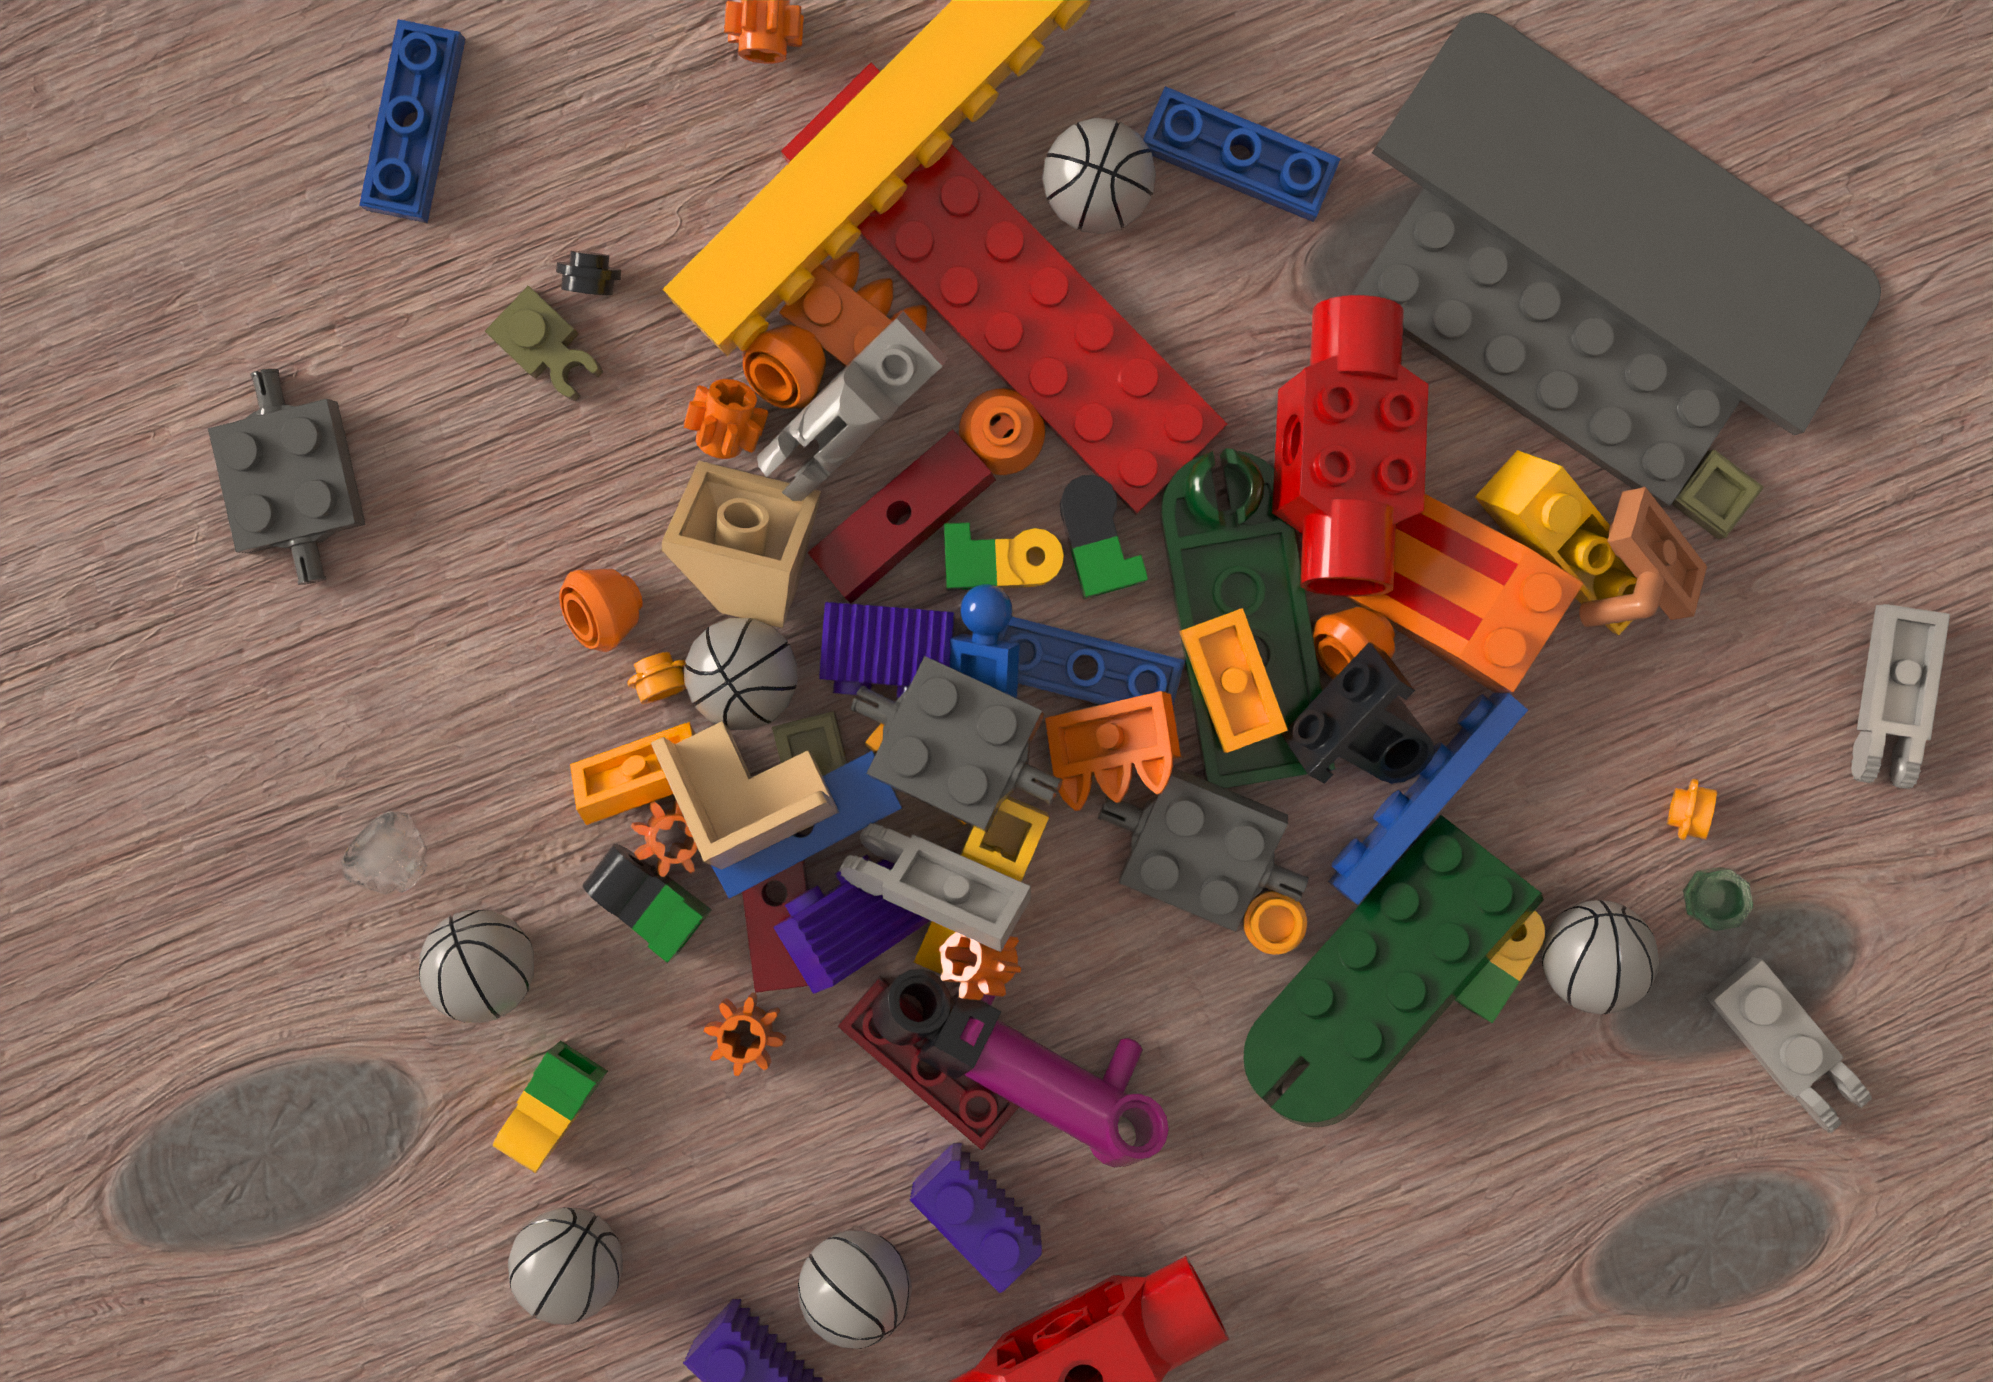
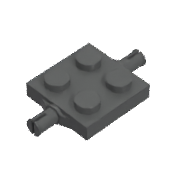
[208,369,366,585]
[851,656,1063,833]
[1098,767,1309,932]

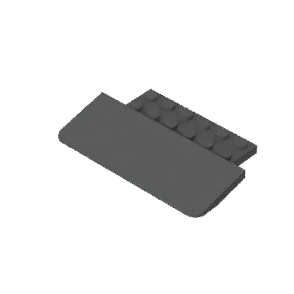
[1352,13,1881,508]

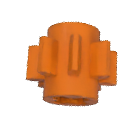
[724,0,804,64]
[684,379,768,459]
[631,800,698,877]
[938,931,1021,1000]
[704,992,786,1076]

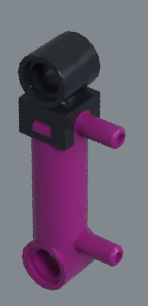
[873,969,1169,1168]

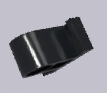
[1281,642,1435,784]

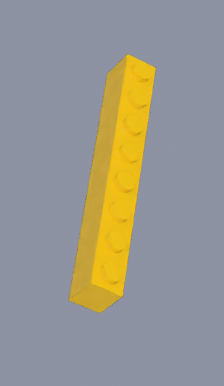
[663,0,1091,356]

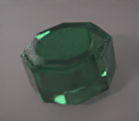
[1683,867,1754,931]

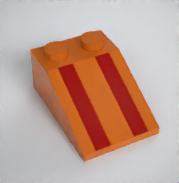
[1346,494,1584,693]

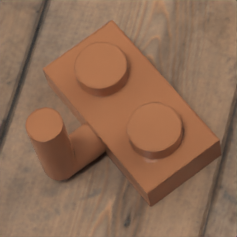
[1579,487,1707,627]

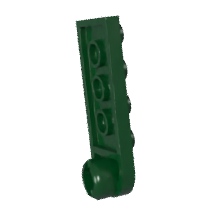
[1160,448,1336,788]
[1243,815,1544,1127]

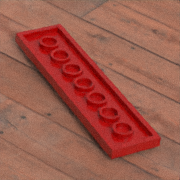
[781,62,1228,515]

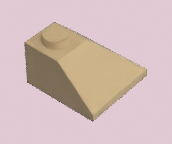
[661,461,821,628]

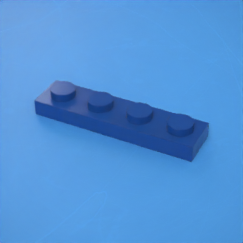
[1328,693,1528,905]

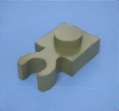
[485,286,603,401]

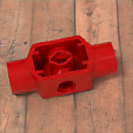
[1272,295,1429,597]
[948,1256,1229,1382]

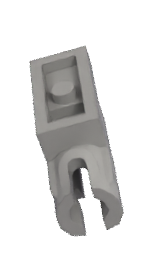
[757,311,948,501]

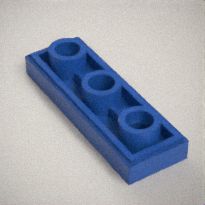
[359,19,466,223]
[1143,86,1341,222]
[998,617,1185,706]
[711,750,903,899]

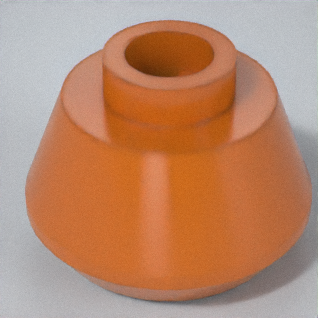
[743,325,826,409]
[959,388,1045,475]
[559,569,643,652]
[1313,607,1395,679]

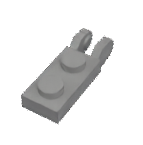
[1851,604,1950,789]
[839,823,1031,952]
[1705,957,1872,1133]

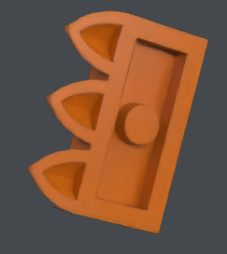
[779,251,927,367]
[1045,691,1181,811]

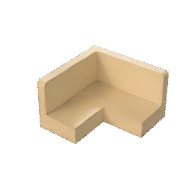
[651,721,839,870]

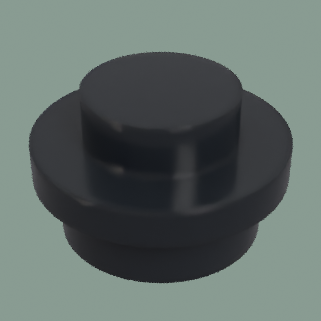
[556,251,621,295]

